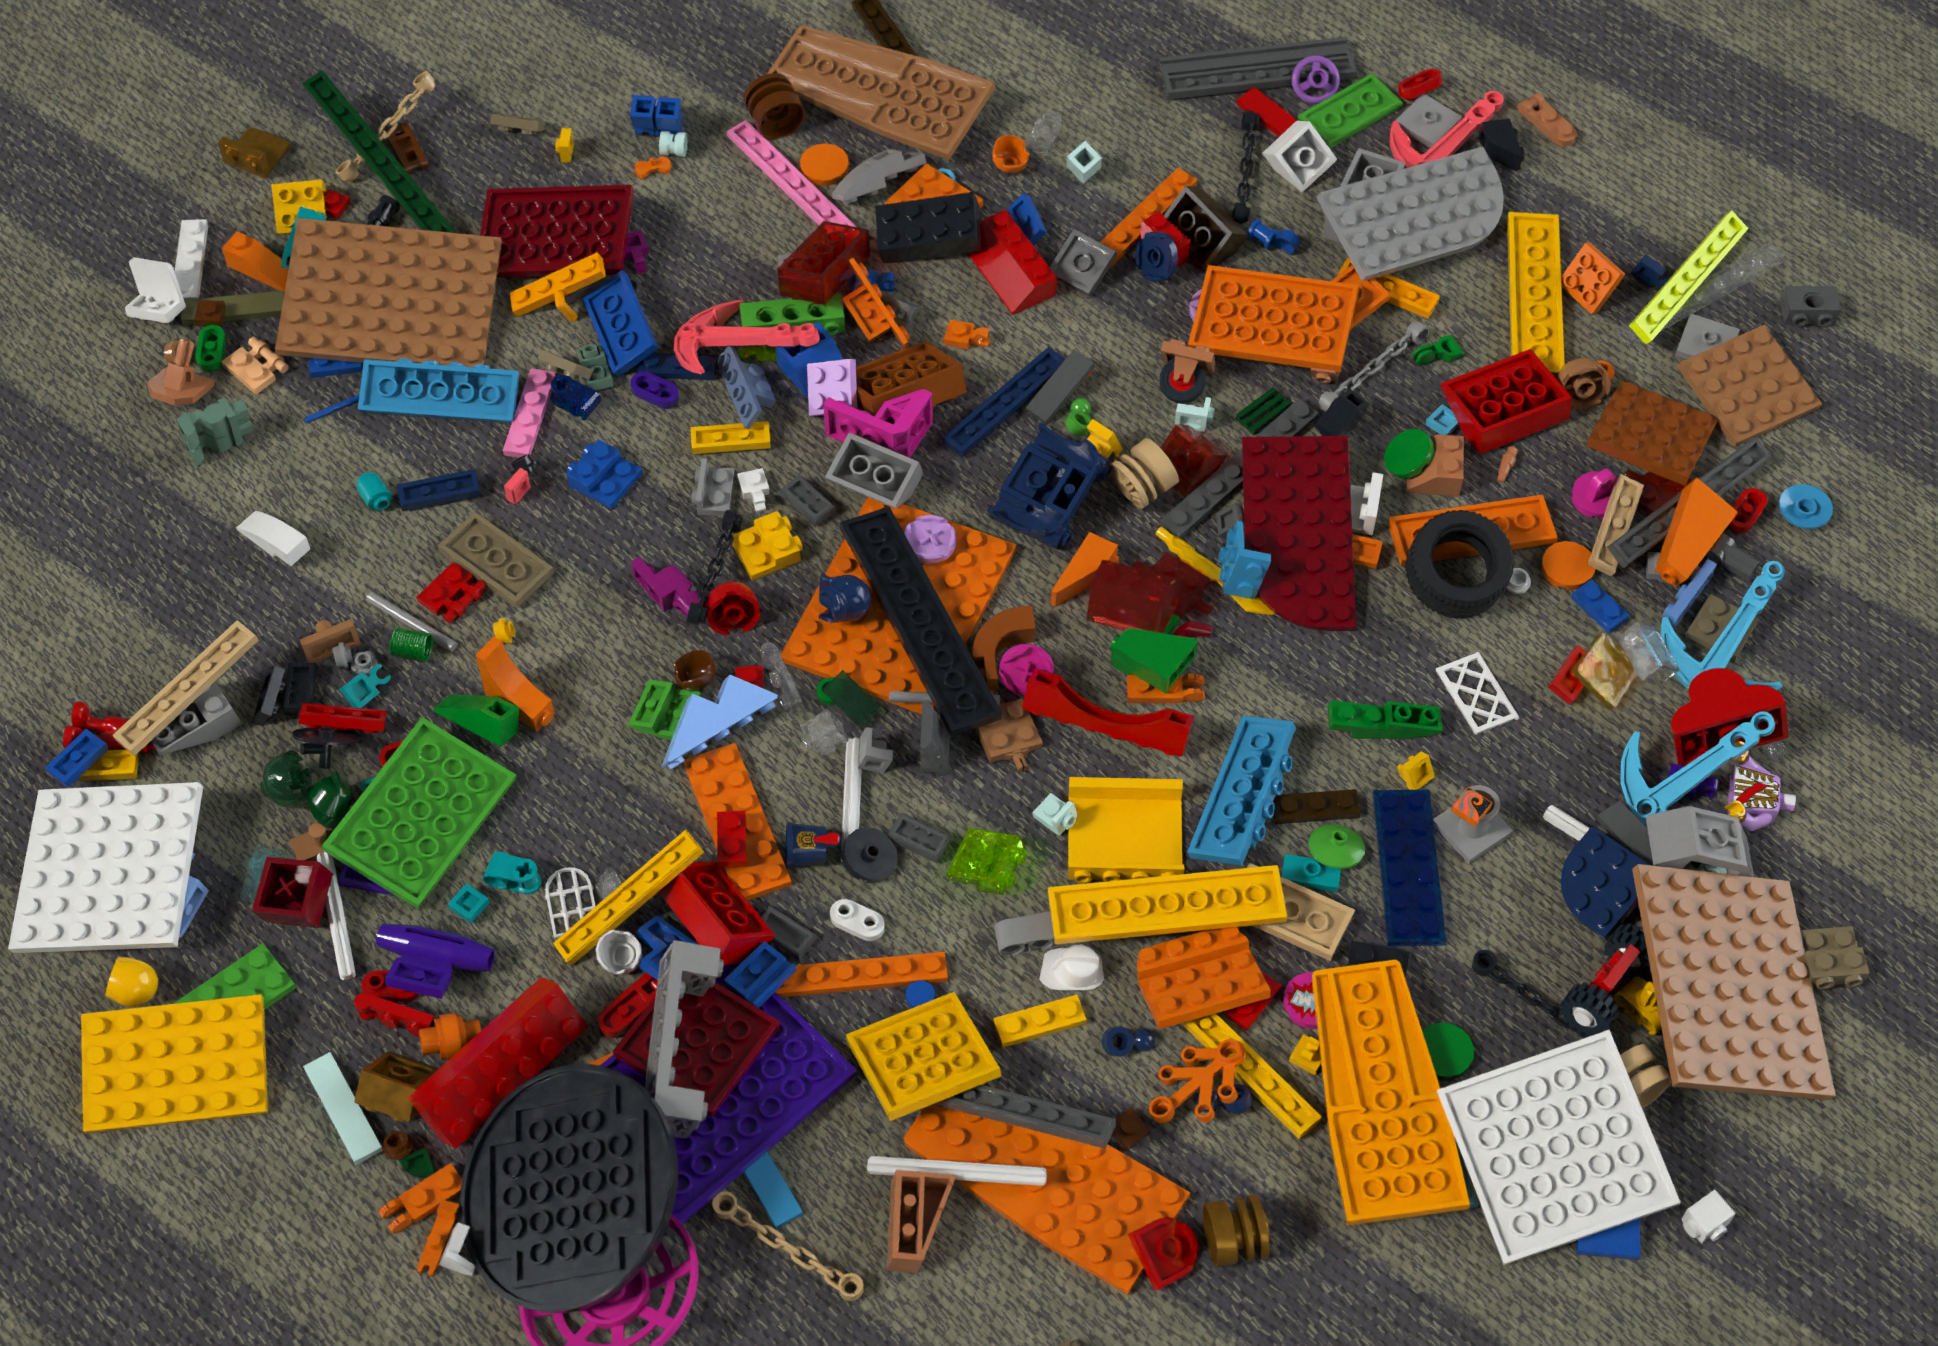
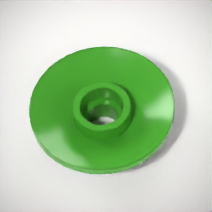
[1308,824,1365,869]

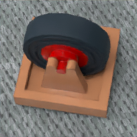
[1159,339,1216,404]

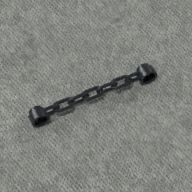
[1232,110,1259,224]
[687,509,742,626]
[1472,950,1621,1052]

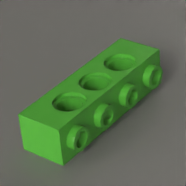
[740,293,845,335]

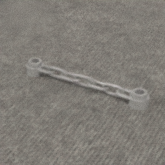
[1319,322,1430,411]

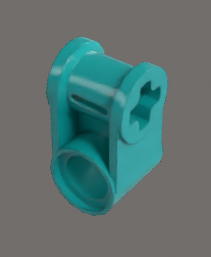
[483,852,542,894]

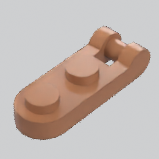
[1517,92,1577,147]

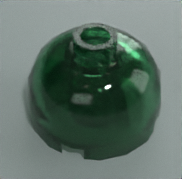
[260,750,313,808]

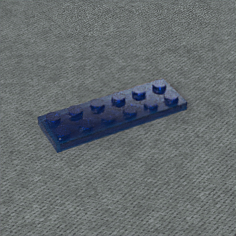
[1372,789,1446,946]

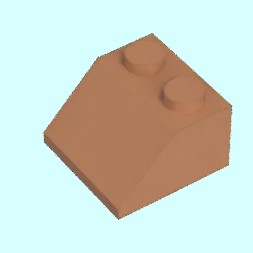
[1406,434,1464,497]

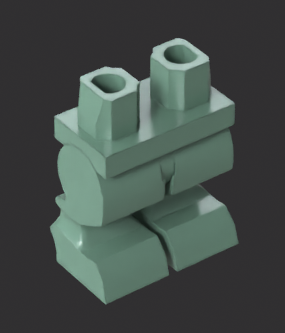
[176,397,254,467]

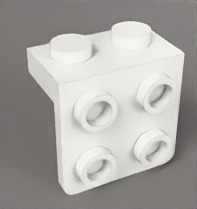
[125,258,186,323]

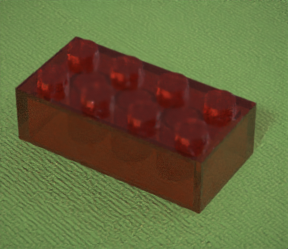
[777,221,871,305]

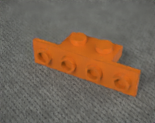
[842,258,910,349]

